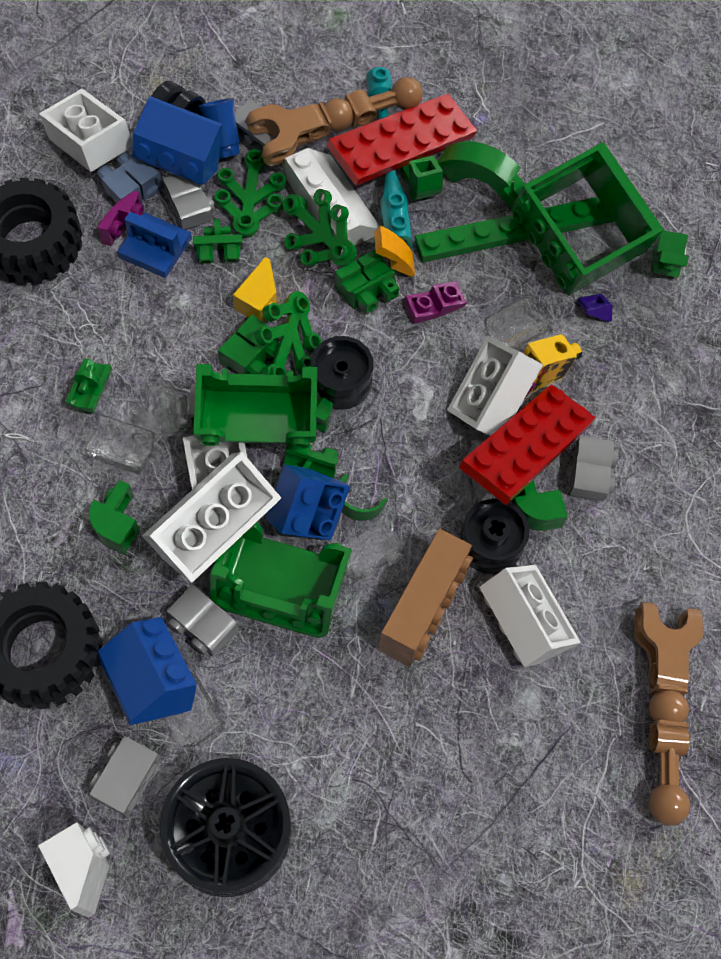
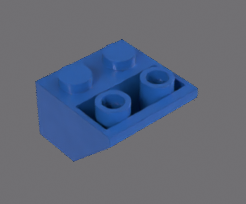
[265,464,350,540]

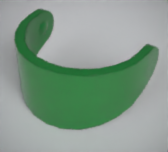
[340,474,388,521]

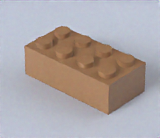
[378,528,473,667]

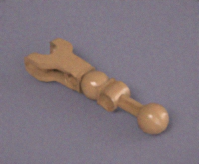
[245,77,423,166]
[634,602,703,826]

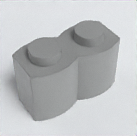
[162,174,215,229]
[569,435,618,501]
[166,585,239,656]

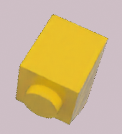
[233,257,277,323]

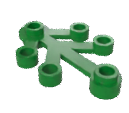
[214,149,286,238]
[283,189,357,267]
[254,291,322,375]

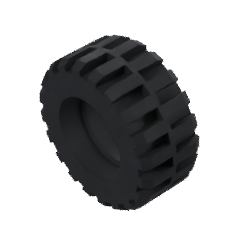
[0,177,82,285]
[0,582,102,710]

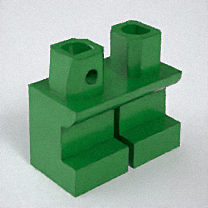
[334,250,399,314]
[218,314,280,374]

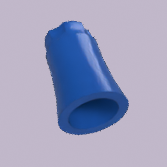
[198,98,240,158]

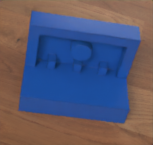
[117,212,192,278]

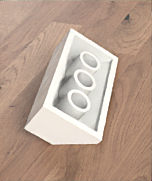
[285,148,379,252]
[142,452,281,583]

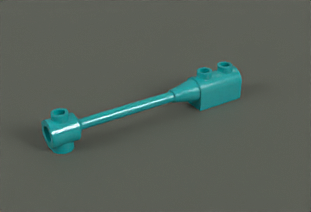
[366,67,413,251]

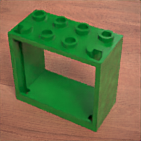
[512,141,664,296]

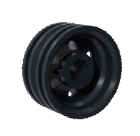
[160,758,291,897]

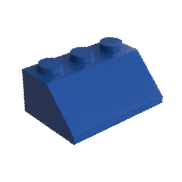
[132,97,223,185]
[97,617,197,725]

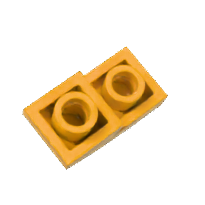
[374,225,415,277]

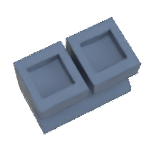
[97,151,163,203]

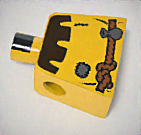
[523,334,582,394]

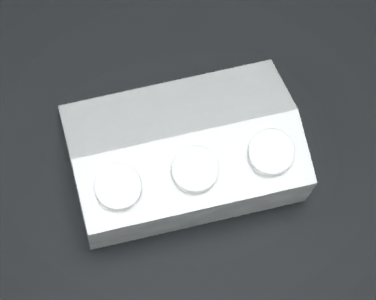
[447,336,543,436]
[480,565,581,667]
[38,823,110,918]

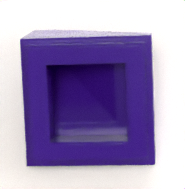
[577,293,613,322]

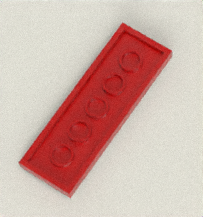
[326,93,477,186]
[458,384,596,505]

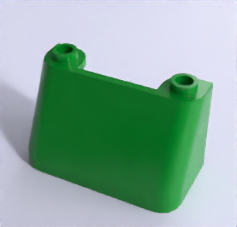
[193,364,317,448]
[210,522,352,638]

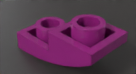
[97,191,144,246]
[403,281,467,324]

